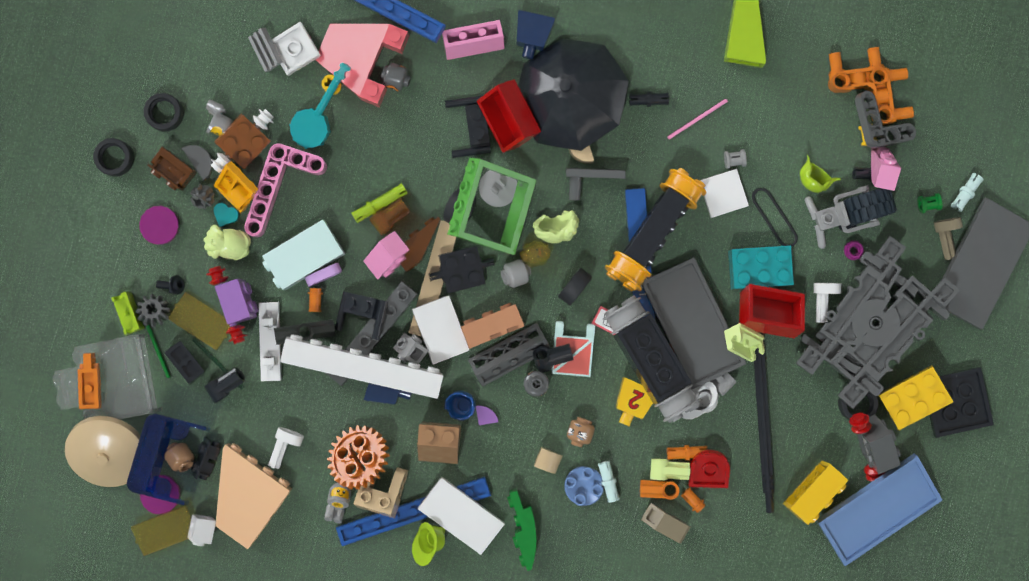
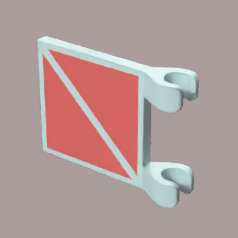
[551,321,595,377]

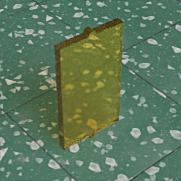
[168,292,231,350]
[131,505,191,556]

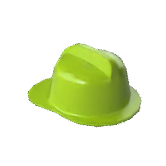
[412,522,445,566]

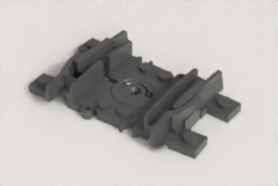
[795,236,960,409]

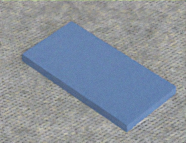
[816,454,942,566]

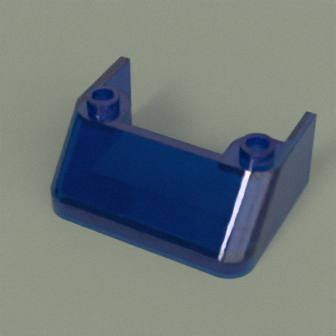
[127,414,210,505]

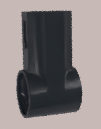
[533,344,574,372]
[204,368,246,403]

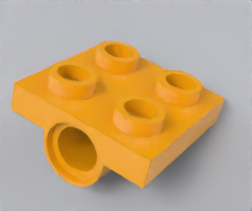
[214,161,258,213]

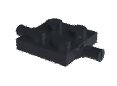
[428,246,495,293]

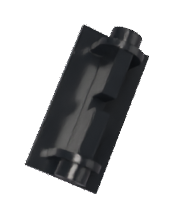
[191,437,221,480]

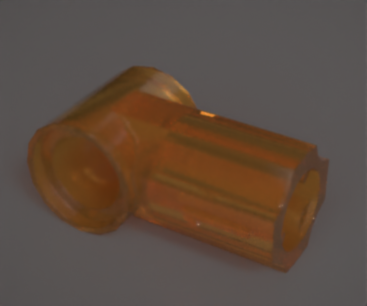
[369,198,410,236]

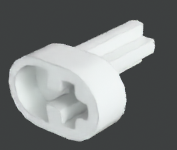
[814,283,842,323]
[268,427,304,469]

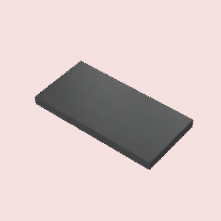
[942,198,1029,330]
[641,258,746,389]

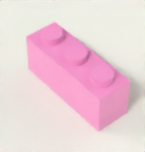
[442,20,504,60]
[363,231,409,280]

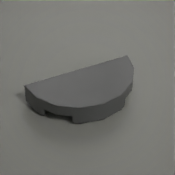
[182,145,213,181]

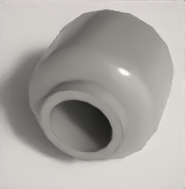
[501,260,531,288]

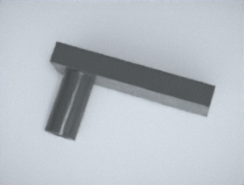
[566,168,626,200]

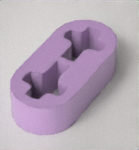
[305,263,342,287]

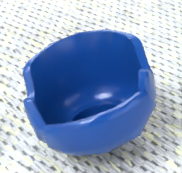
[444,390,476,421]

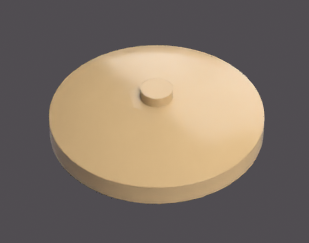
[65,416,147,487]

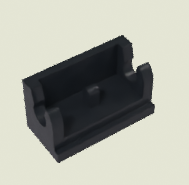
[164,341,205,385]

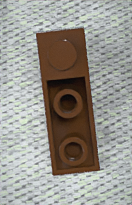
[400,217,441,272]

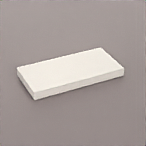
[418,477,505,555]

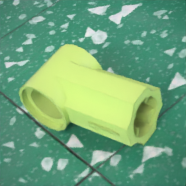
[650,459,690,480]

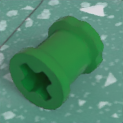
[917,193,943,214]

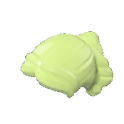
[533,210,579,243]
[204,224,251,260]

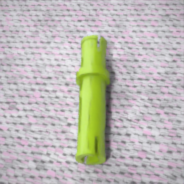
[351,183,408,224]

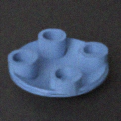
[564,466,604,506]

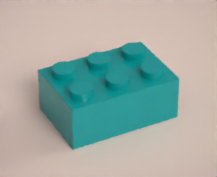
[728,246,794,289]

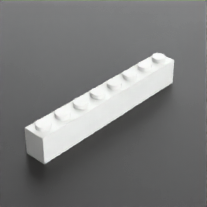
[280,334,443,399]

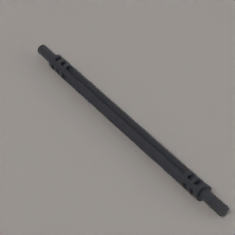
[754,332,775,513]

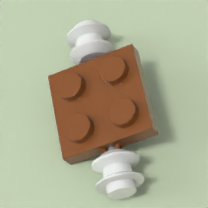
[211,109,274,173]

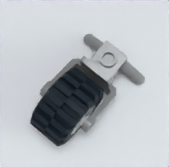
[805,185,897,249]

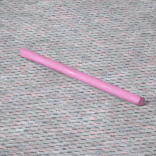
[667,99,728,140]

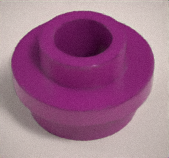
[844,241,864,260]

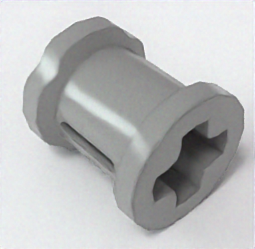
[724,149,747,169]

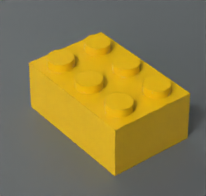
[879,365,953,430]
[783,460,848,525]

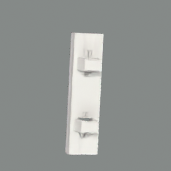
[259,302,282,381]

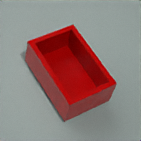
[477,79,541,153]
[739,284,805,338]

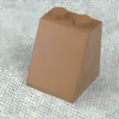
[417,421,461,464]

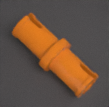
[667,445,707,461]

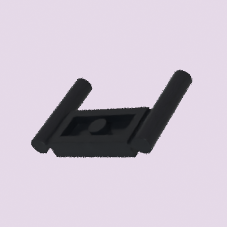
[445,95,491,158]
[335,291,388,340]

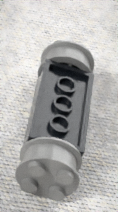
[603,295,701,423]

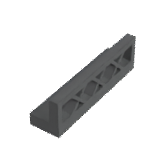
[468,323,550,387]

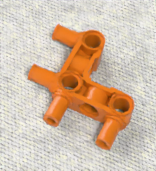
[828,47,914,126]

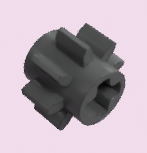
[190,184,215,209]

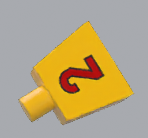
[616,377,653,427]

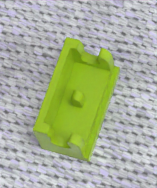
[111,292,145,336]

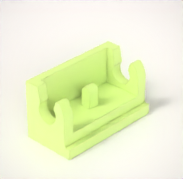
[724,323,765,362]

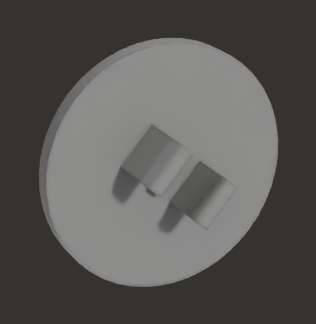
[479,170,517,207]

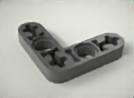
[855,91,916,148]

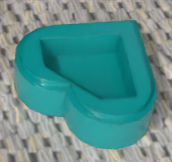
[214,203,240,228]

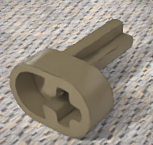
[933,217,963,260]

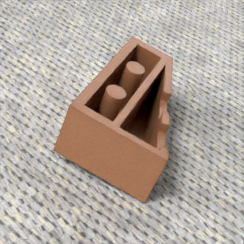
[461,303,524,349]

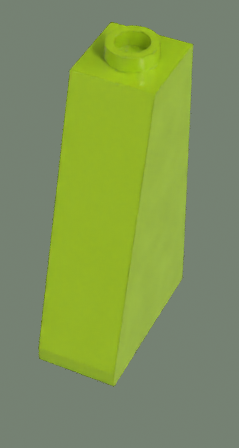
[724,0,766,68]

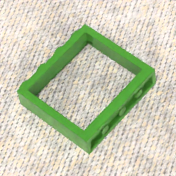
[447,158,536,255]

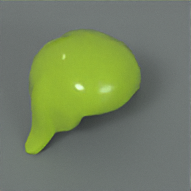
[800,154,841,193]

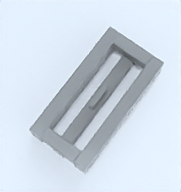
[248,27,282,72]

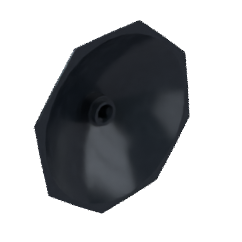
[518,38,629,151]

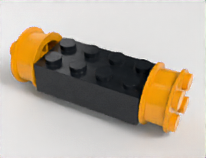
[605,168,707,292]

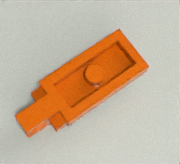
[78,353,101,409]

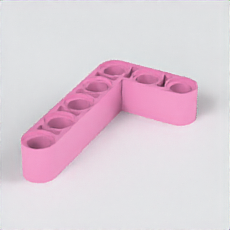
[245,144,327,237]

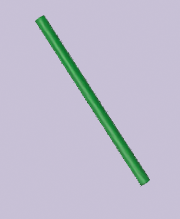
[146,325,171,379]

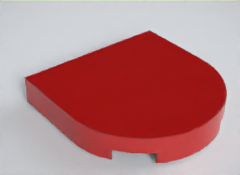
[688,450,730,488]

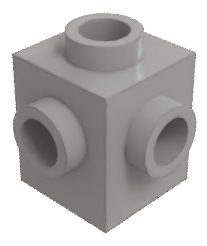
[393,332,429,364]

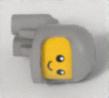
[206,99,233,136]
[324,483,351,523]

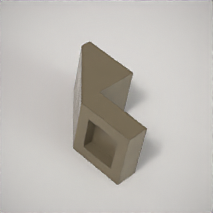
[641,503,690,544]

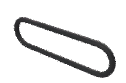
[752,188,798,247]

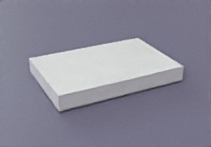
[412,295,469,364]

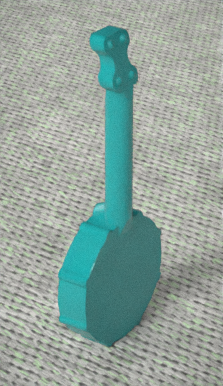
[289,63,351,149]

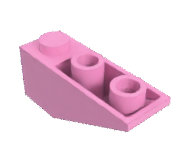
[871,147,901,191]

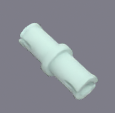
[951,173,984,212]
[598,461,620,502]

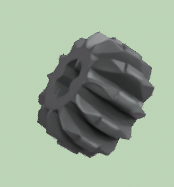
[135,294,171,328]

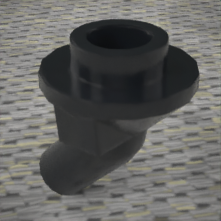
[156,275,185,295]

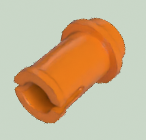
[308,288,323,312]
[680,487,705,513]

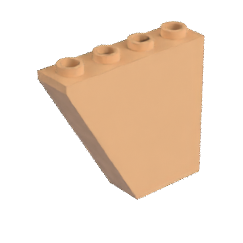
[216,443,292,549]

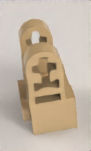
[354,459,408,518]

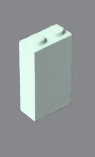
[262,220,345,290]

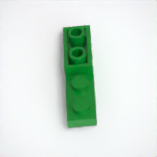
[507,488,536,571]

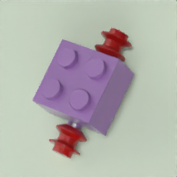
[206,266,259,344]

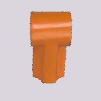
[640,480,679,500]

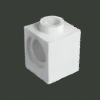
[187,514,216,546]

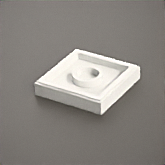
[272,22,321,76]
[700,169,749,218]

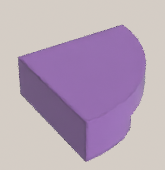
[476,405,498,425]

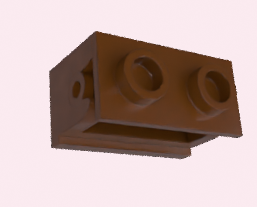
[148,147,197,191]

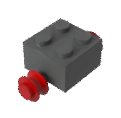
[849,413,901,482]

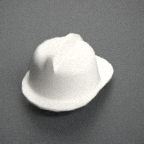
[682,381,720,419]

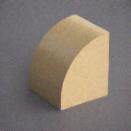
[568,146,594,164]
[534,446,563,474]

